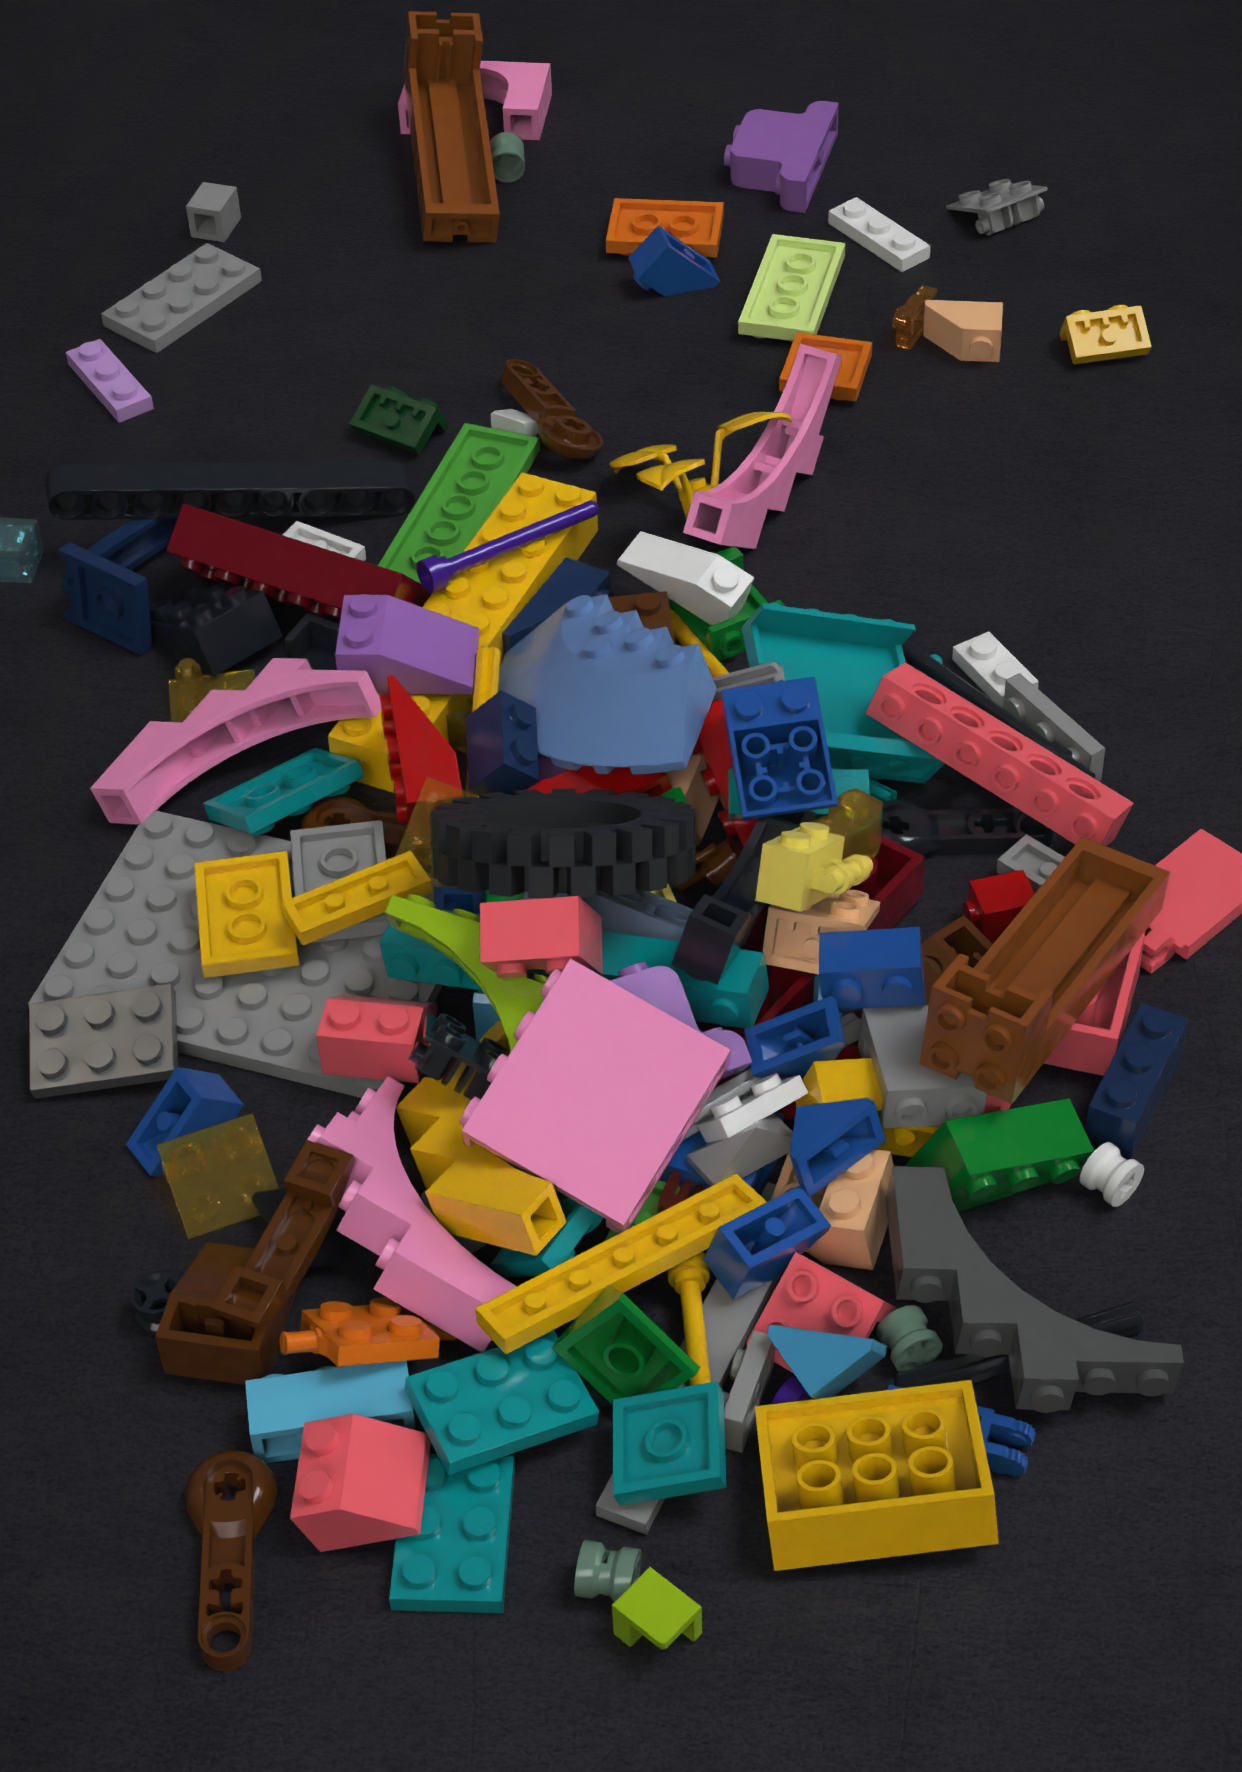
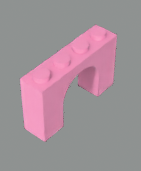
[398,61,552,140]

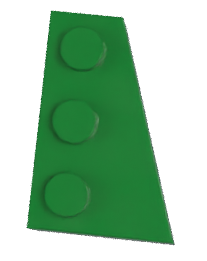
[904,1098,1094,1212]

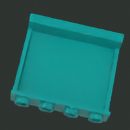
[741,603,945,784]

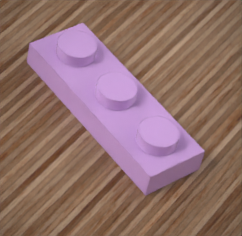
[66,339,154,423]

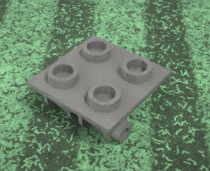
[946,179,1047,235]

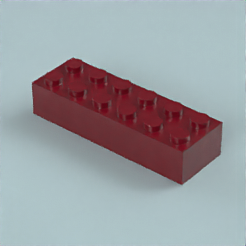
[166,503,432,620]

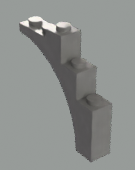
[886,1166,1184,1413]

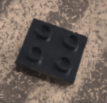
[408,1012,510,1100]

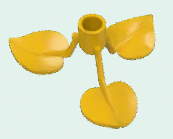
[609,412,792,520]

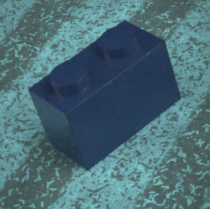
[466,690,539,796]

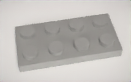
[101,243,262,353]

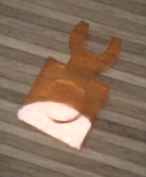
[892,285,937,350]

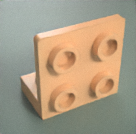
[762,890,880,974]

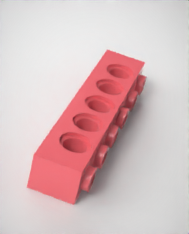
[865,662,1134,846]

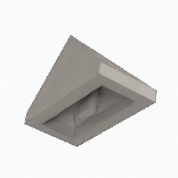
[687,1113,793,1187]

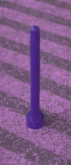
[416,500,599,593]

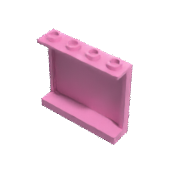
[460,958,731,1234]

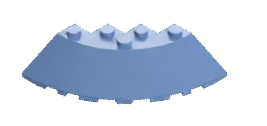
[498,594,717,774]

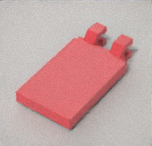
[1140,829,1242,973]

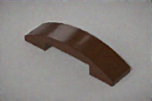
[211,1140,354,1329]

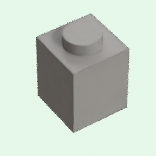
[186,182,241,242]

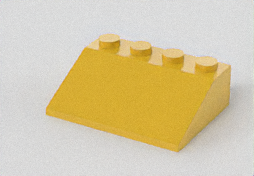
[755,1380,999,1571]

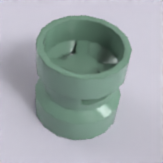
[490,132,525,183]
[574,1540,642,1602]

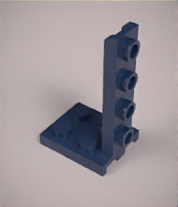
[58,519,177,655]

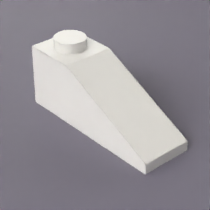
[616,531,754,626]

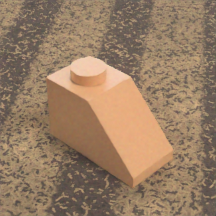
[923,300,1003,362]

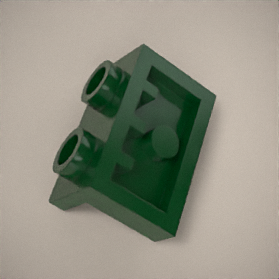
[349,384,448,455]

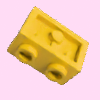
[1059,305,1152,365]

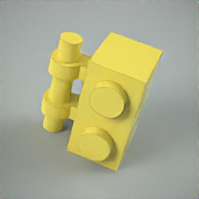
[755,822,873,912]

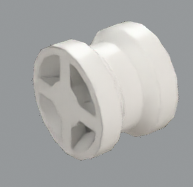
[1079,1142,1144,1207]

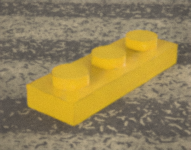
[281,850,433,946]

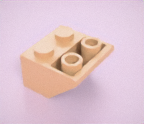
[771,1149,894,1270]

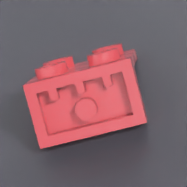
[747,1252,898,1395]

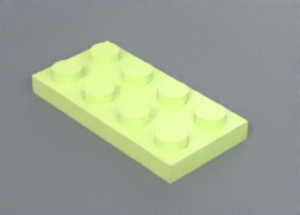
[738,234,845,342]

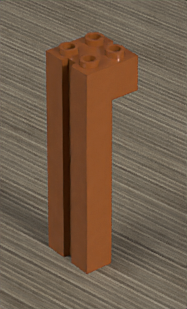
[403,11,500,243]
[919,837,1170,1104]

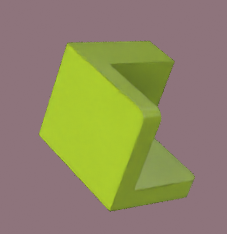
[612,1567,702,1649]

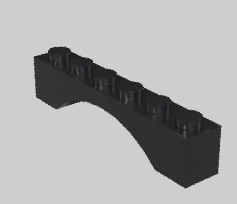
[671,811,817,985]

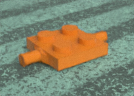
[279,1298,456,1367]

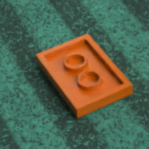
[606,198,724,258]

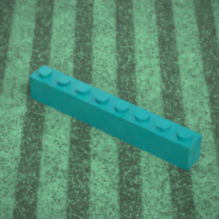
[379,909,769,1029]

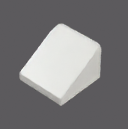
[491,409,539,437]

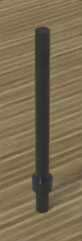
[902,640,1096,779]

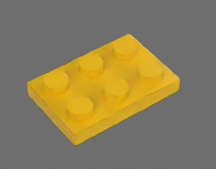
[194,851,300,978]

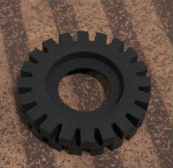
[430,789,695,898]

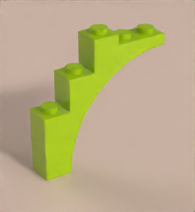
[385,894,549,1175]

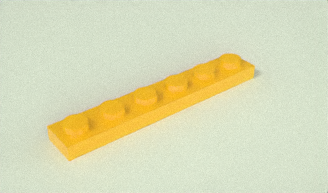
[475,1174,767,1354]

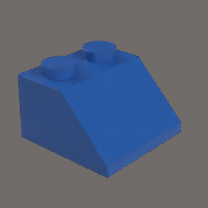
[819,927,927,1013]

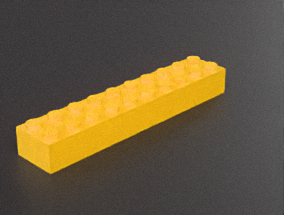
[328,473,598,793]

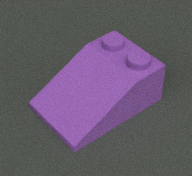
[335,594,480,694]

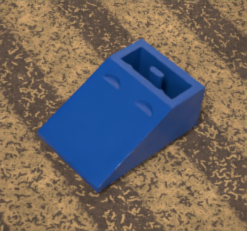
[722,677,838,820]

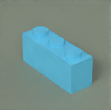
[245,1361,416,1463]

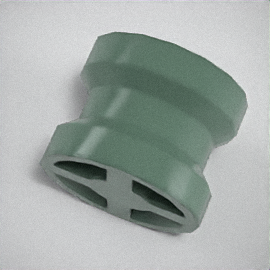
[876,1305,943,1372]

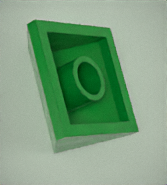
[552,1285,700,1405]

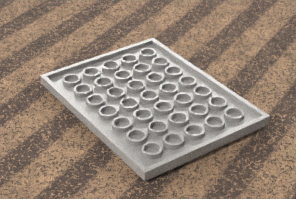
[28,810,484,1098]

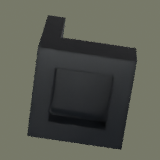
[285,613,340,670]

